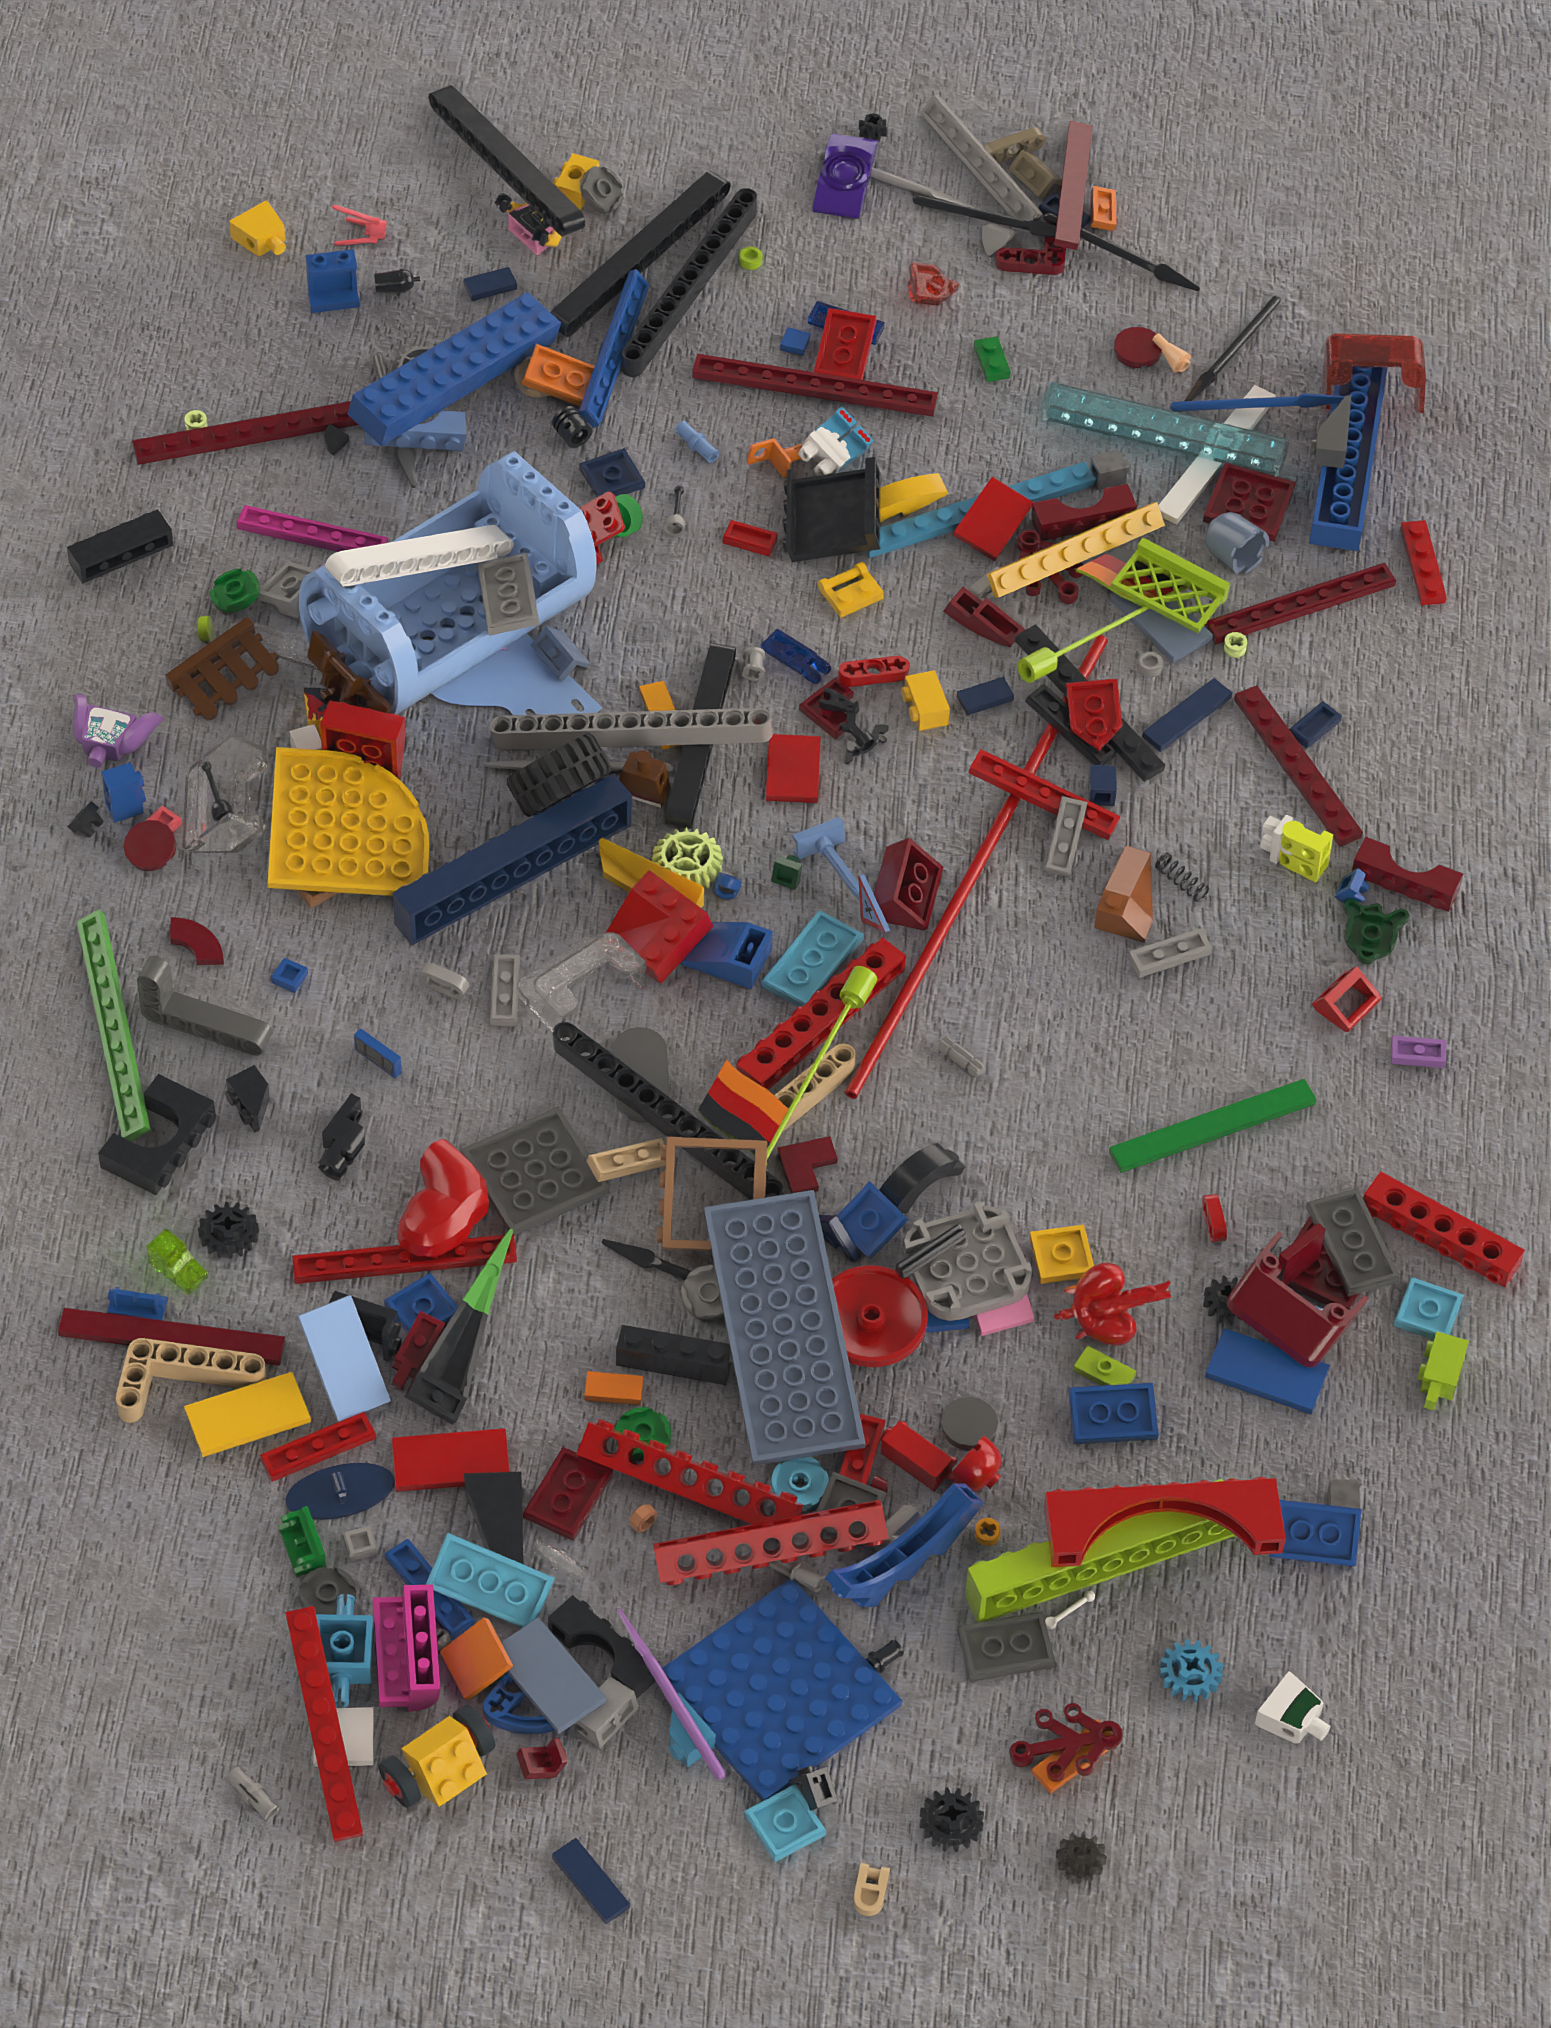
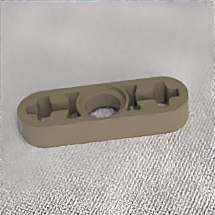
[983,127,1046,164]

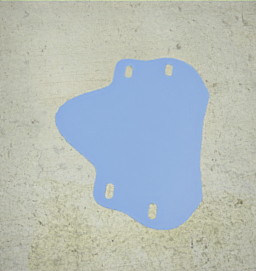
[431,601,602,715]

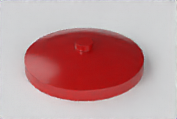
[832,1265,928,1367]

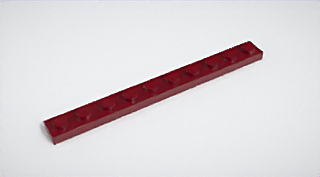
[692,353,938,417]
[132,401,358,465]

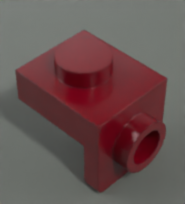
[516,1738,567,1779]

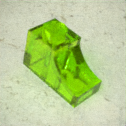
[146,1229,208,1295]

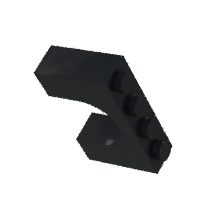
[98,1074,217,1195]

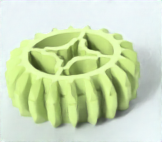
[652,827,723,889]

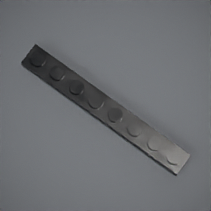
[1015,624,1165,782]

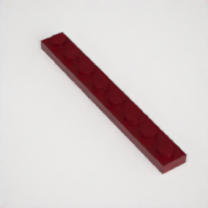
[1234,685,1363,847]

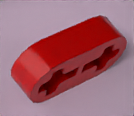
[1202,1194,1227,1243]

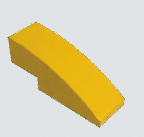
[880,473,949,523]

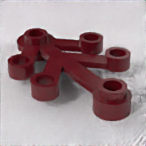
[1017,530,1084,604]
[1009,1703,1123,1782]

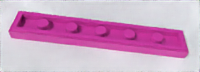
[236,505,388,552]

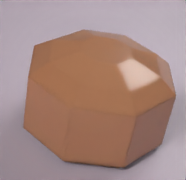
[629,1504,657,1532]

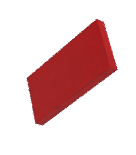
[392,1428,510,1492]

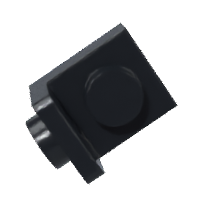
[788,1765,838,1811]

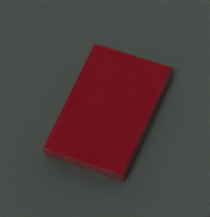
[523,1447,613,1541]

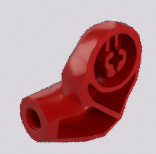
[397,1139,489,1257]

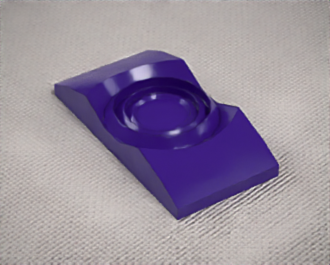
[813,133,878,219]

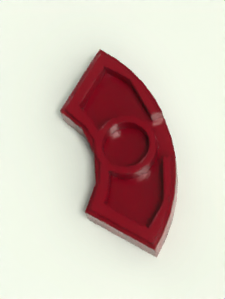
[170,917,224,965]

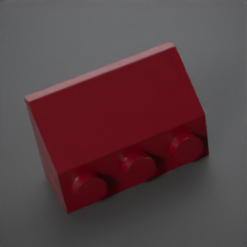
[874,838,944,930]

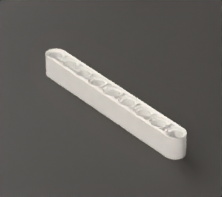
[325,525,514,586]

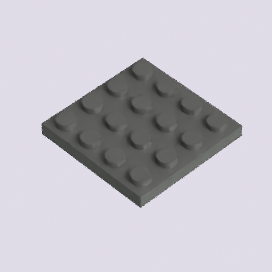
[461,1106,610,1236]

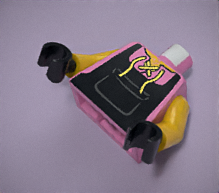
[495,193,562,255]

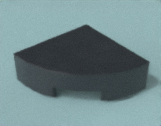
[324,424,349,456]

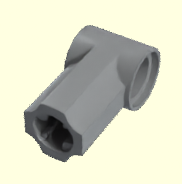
[872,1505,922,1552]

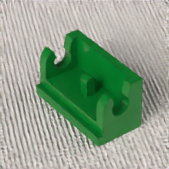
[278,1506,326,1577]

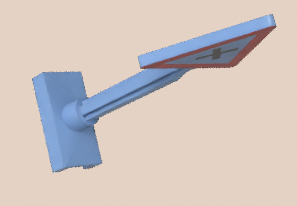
[793,817,890,933]

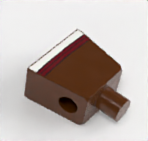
[619,750,671,808]

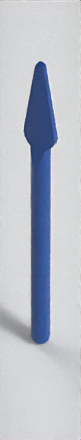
[1170,393,1345,412]

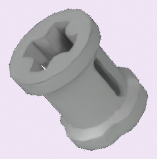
[742,647,765,681]

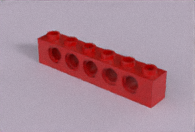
[1363,1171,1525,1287]

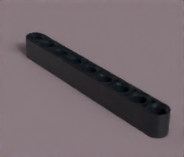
[665,643,736,829]

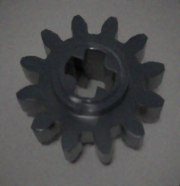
[1203,1275,1243,1324]

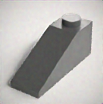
[1310,395,1351,468]

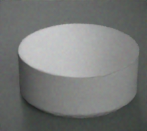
[1137,652,1163,677]

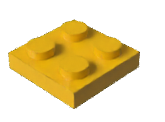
[1029,1224,1094,1284]

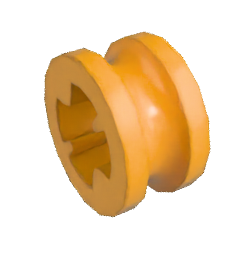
[975,1518,1001,1546]

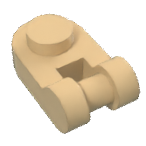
[854,1863,890,1916]

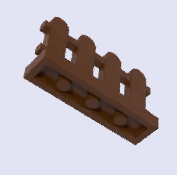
[165,616,279,720]

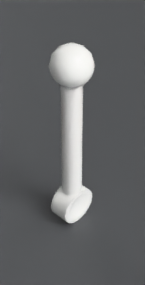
[1045,1590,1095,1629]

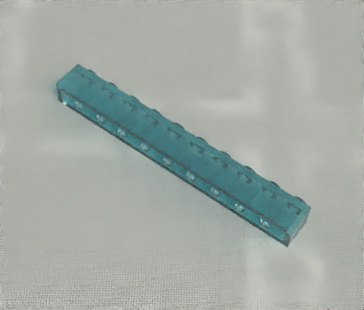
[1042,382,1288,477]

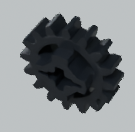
[198,1201,259,1259]
[919,1787,984,1852]

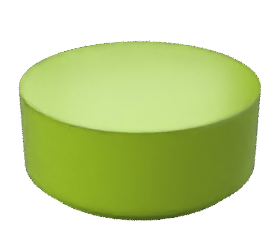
[738,246,763,270]
[197,616,213,641]

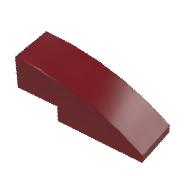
[943,586,1025,647]

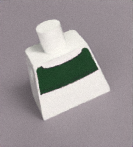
[1255,1671,1331,1744]

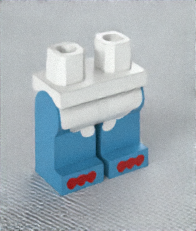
[798,406,874,476]

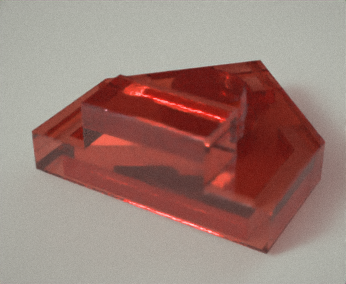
[908,262,960,306]

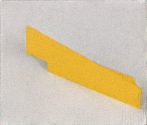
[599,838,704,908]

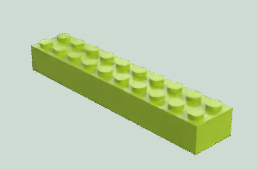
[965,1478,1236,1623]

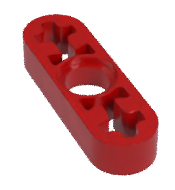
[837,656,910,687]

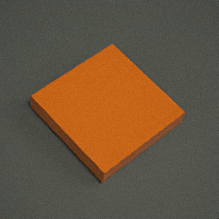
[440,1617,513,1700]

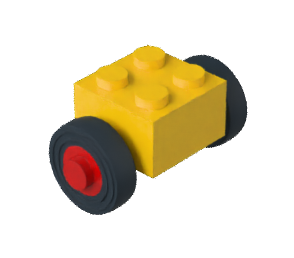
[378,1704,496,1808]

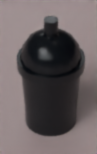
[374,268,420,293]

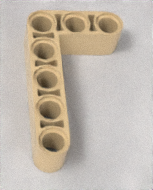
[774,1043,856,1131]
[116,1338,266,1423]

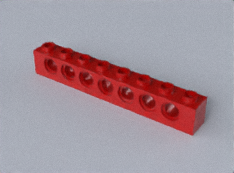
[736,937,906,1090]
[576,1419,804,1524]
[653,1500,889,1585]

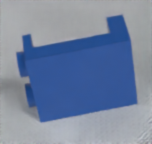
[305,249,360,313]

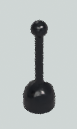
[201,761,234,822]

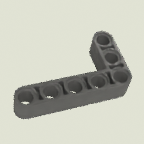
[137,956,273,1056]

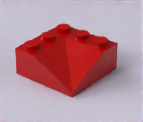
[320,700,406,780]
[602,870,713,984]

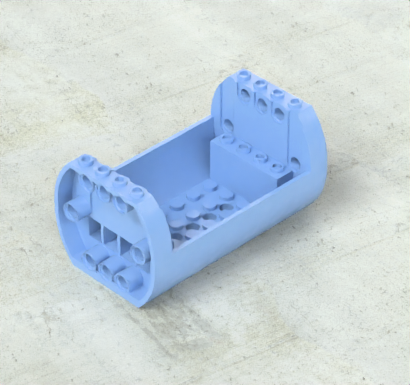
[299,451,596,714]

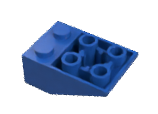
[680,922,773,989]

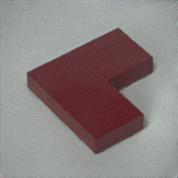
[799,677,854,739]
[777,1136,838,1194]

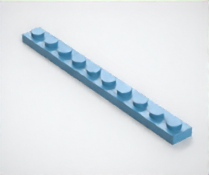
[866,462,1096,558]

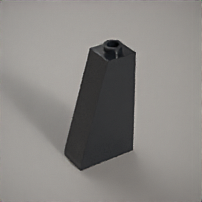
[464,1472,524,1565]

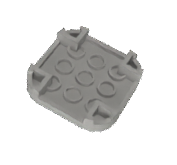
[903,1202,1032,1321]

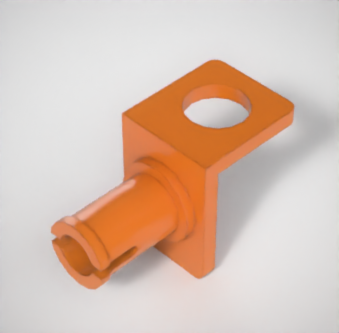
[746,438,802,478]

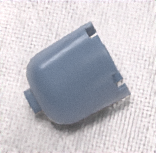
[1205,512,1269,574]

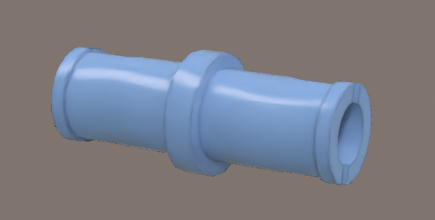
[675,421,720,463]

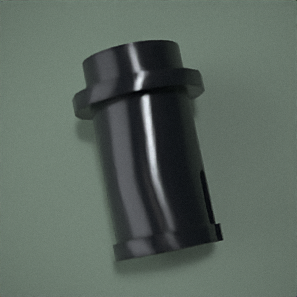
[866,1639,904,1673]

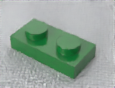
[974,336,1011,382]

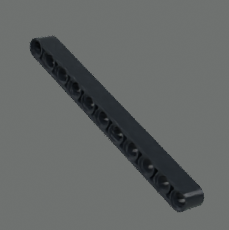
[428,85,585,236]
[550,171,731,337]
[622,188,757,377]
[553,1022,784,1200]

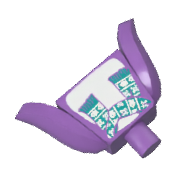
[73,694,164,768]

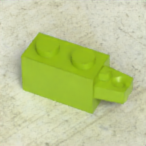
[1417,1331,1469,1411]

